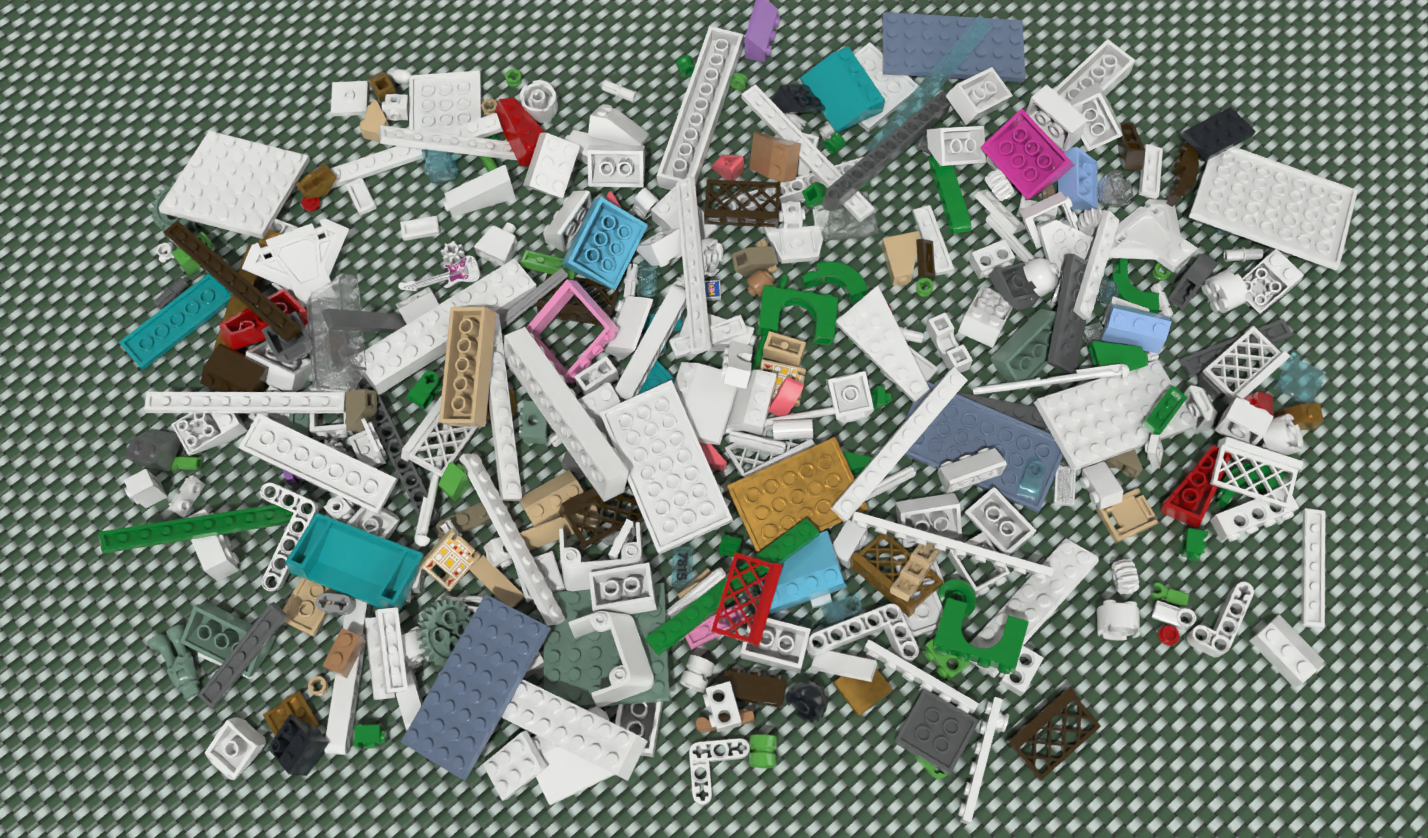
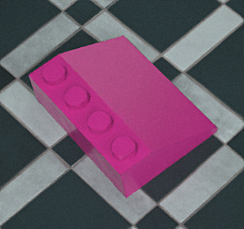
[980,109,1074,200]

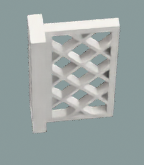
[1202,326,1290,404]
[401,396,478,478]
[725,413,815,478]
[1210,437,1303,509]

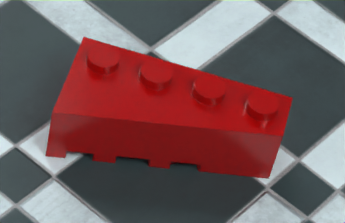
[494,98,545,166]
[219,288,308,350]
[1160,445,1231,529]

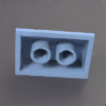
[1057,147,1098,210]
[1101,303,1172,354]

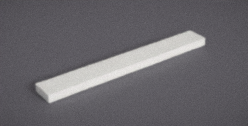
[379,125,517,160]

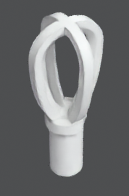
[445,596,483,612]

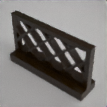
[704,179,780,227]
[536,273,620,326]
[558,480,644,548]
[1004,687,1101,781]

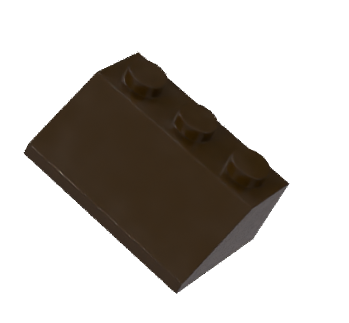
[200,343,269,392]

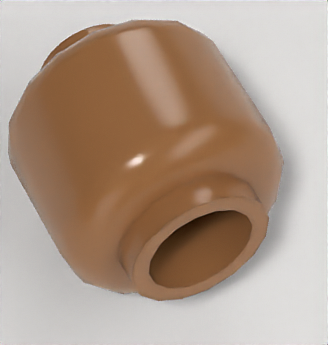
[747,270,775,297]

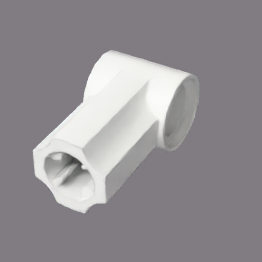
[1151,600,1196,631]

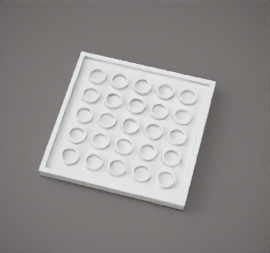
[159,131,310,239]

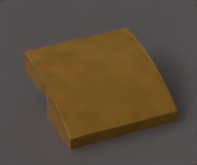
[833,657,893,717]
[263,691,319,736]

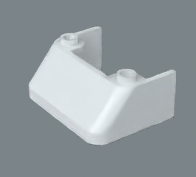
[559,522,644,591]
[568,611,654,708]

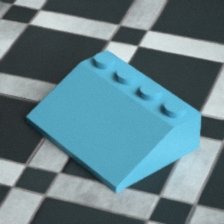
[561,197,648,290]
[760,531,847,614]

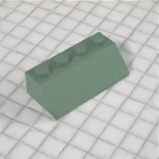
[990,308,1056,390]
[180,602,275,677]

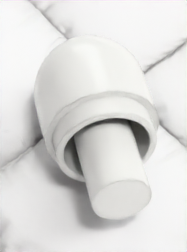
[387,69,411,84]

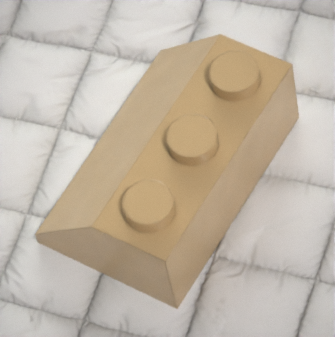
[519,470,584,527]

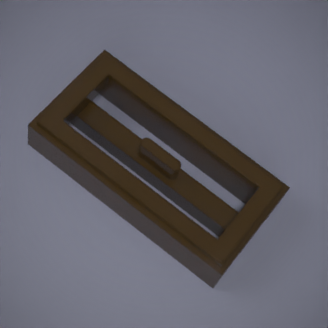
[916,238,935,279]

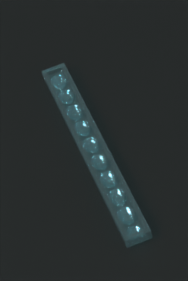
[865,15,993,152]

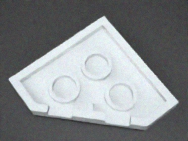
[1037,219,1095,277]

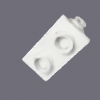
[168,475,205,518]

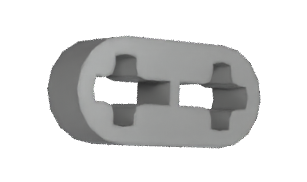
[316,593,355,615]

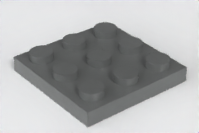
[894,688,979,776]

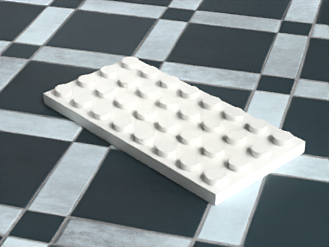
[1034,360,1197,471]
[600,380,733,554]

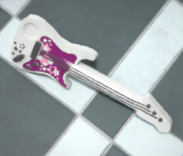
[398,255,481,291]

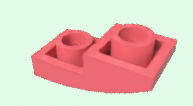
[769,377,804,416]

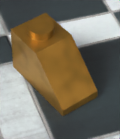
[1273,403,1324,430]

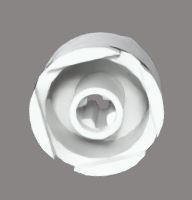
[520,80,558,123]
[1202,269,1247,313]
[1263,414,1303,456]
[1097,600,1140,640]
[401,626,429,672]

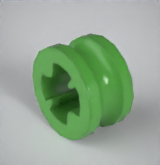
[505,69,522,87]
[730,73,748,90]
[1152,263,1171,281]
[916,278,934,297]

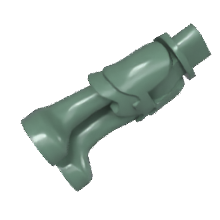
[147,625,200,699]

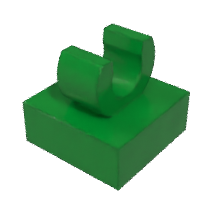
[870,386,893,411]
[719,533,742,557]

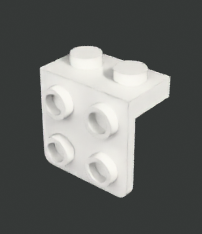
[349,418,387,468]

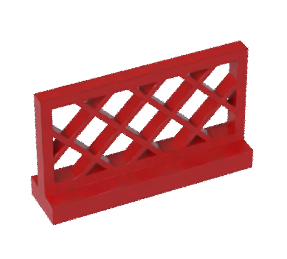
[711,552,783,647]

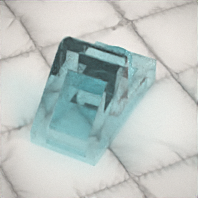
[637,262,659,298]

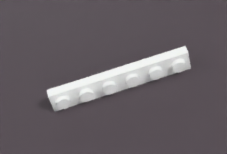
[1073,210,1119,320]
[863,640,979,714]
[958,697,1003,824]

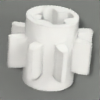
[441,241,465,265]

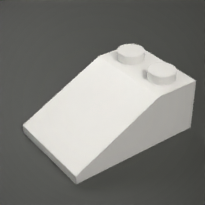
[588,105,649,146]
[651,186,717,239]
[578,382,621,447]

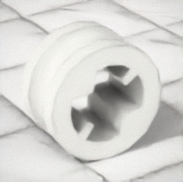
[995,711,1009,732]

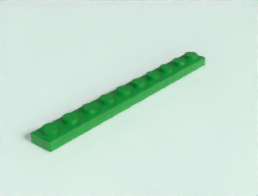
[98,501,310,554]
[645,518,819,656]

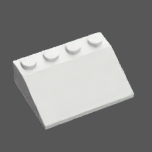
[674,362,738,445]
[531,707,615,805]

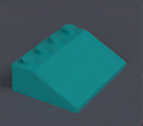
[800,46,885,133]

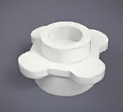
[156,242,174,262]

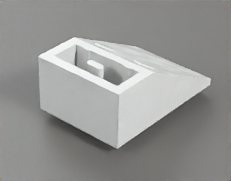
[1242,249,1304,314]
[958,286,1013,348]
[171,413,248,456]

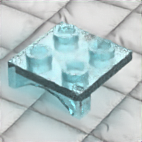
[1274,352,1326,404]

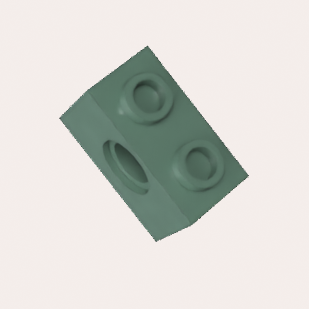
[519,401,549,444]

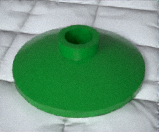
[938,579,977,618]

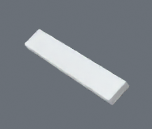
[1301,508,1325,629]

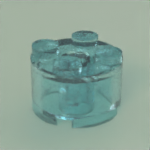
[422,149,458,184]

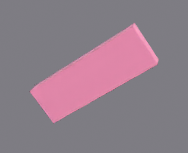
[685,604,745,650]

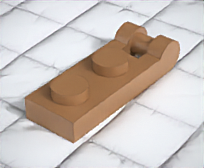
[696,709,755,733]

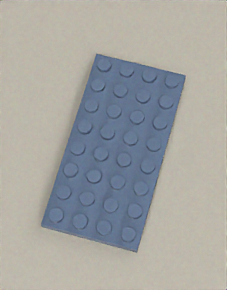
[882,12,1026,82]
[904,381,1063,513]
[401,594,551,781]

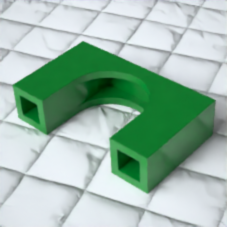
[756,285,838,346]
[933,597,1029,674]

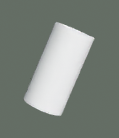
[773,419,813,440]

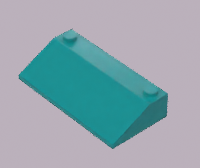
[285,512,424,613]

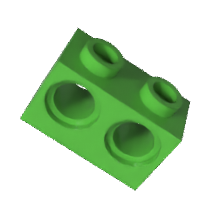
[923,638,971,681]

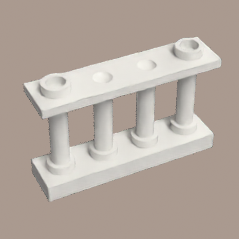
[364,607,408,700]

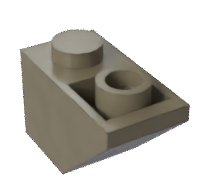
[731,246,778,277]
[345,389,377,432]
[1102,449,1143,478]

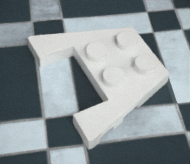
[762,208,829,264]

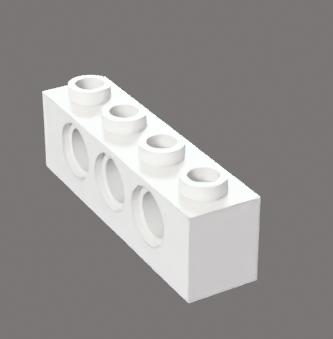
[1210,487,1299,542]

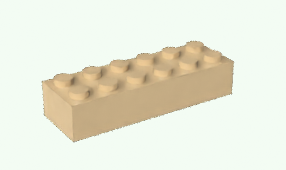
[439,307,496,427]

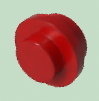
[301,196,320,212]
[1158,625,1179,646]

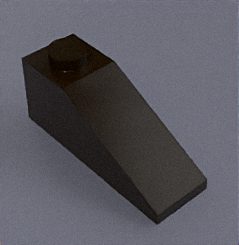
[1117,122,1146,171]

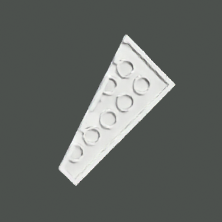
[836,285,930,403]

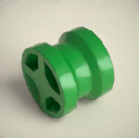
[676,55,695,78]
[823,132,846,156]

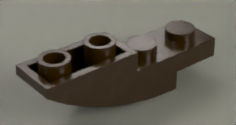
[1166,142,1199,207]

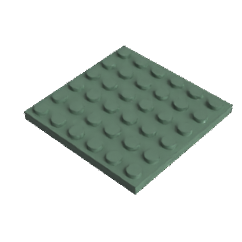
[544,583,670,708]

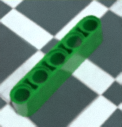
[929,155,972,235]

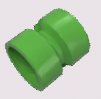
[749,734,777,768]

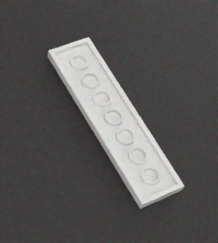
[239,413,398,515]
[969,539,1099,678]

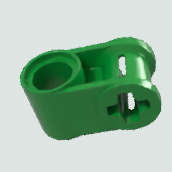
[407,371,442,410]

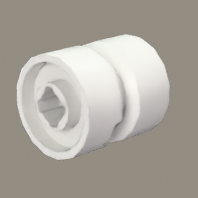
[679,655,715,693]

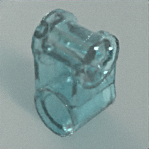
[1017,460,1046,501]
[821,596,862,627]

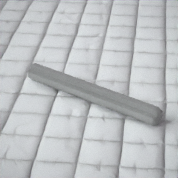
[500,268,568,331]

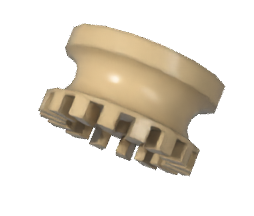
[481,98,497,116]
[308,676,329,696]

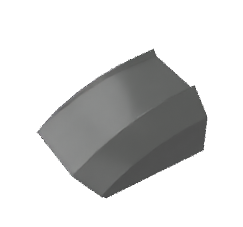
[988,262,1040,310]
[261,311,312,364]

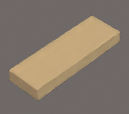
[469,555,525,609]

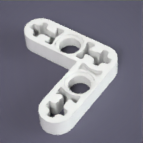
[689,738,750,805]

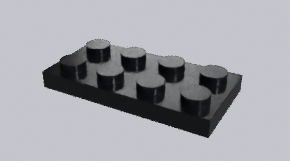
[1181,107,1256,161]

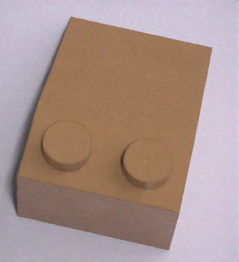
[749,132,801,182]

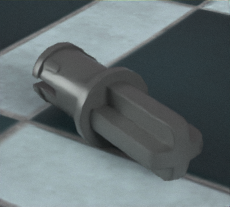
[154,277,189,309]

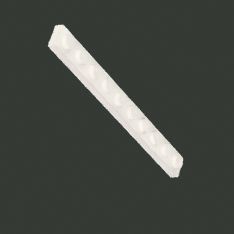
[741,84,875,222]
[330,113,503,189]
[676,177,711,355]
[488,314,522,501]
[830,367,968,522]
[144,392,345,413]
[459,454,566,626]
[852,512,1054,580]

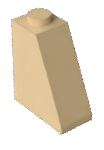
[881,231,920,286]

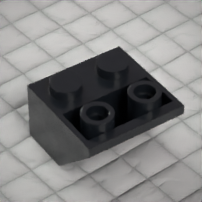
[772,84,826,114]
[268,714,329,776]

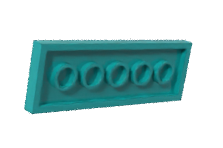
[119,274,231,370]

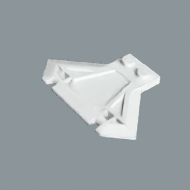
[1109,199,1198,272]
[242,218,349,307]

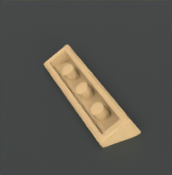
[520,506,601,551]

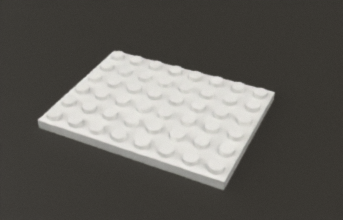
[1189,147,1358,270]

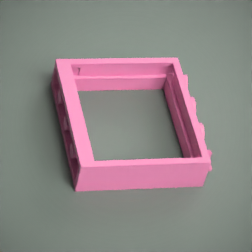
[526,280,619,383]

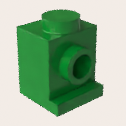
[1181,528,1208,561]
[354,725,387,750]

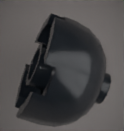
[786,681,828,723]

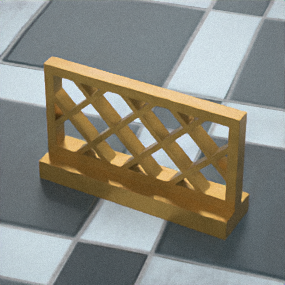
[850,534,943,617]

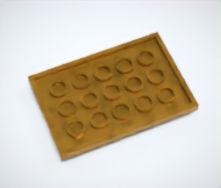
[726,437,868,554]

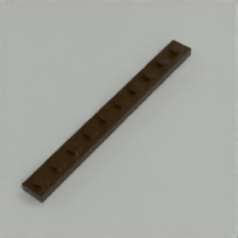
[163,220,302,343]

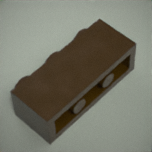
[721,668,787,708]

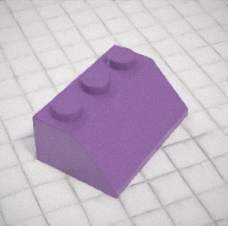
[745,0,780,62]

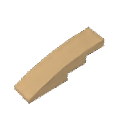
[889,543,941,602]

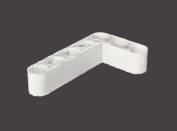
[260,483,319,591]
[806,604,919,663]

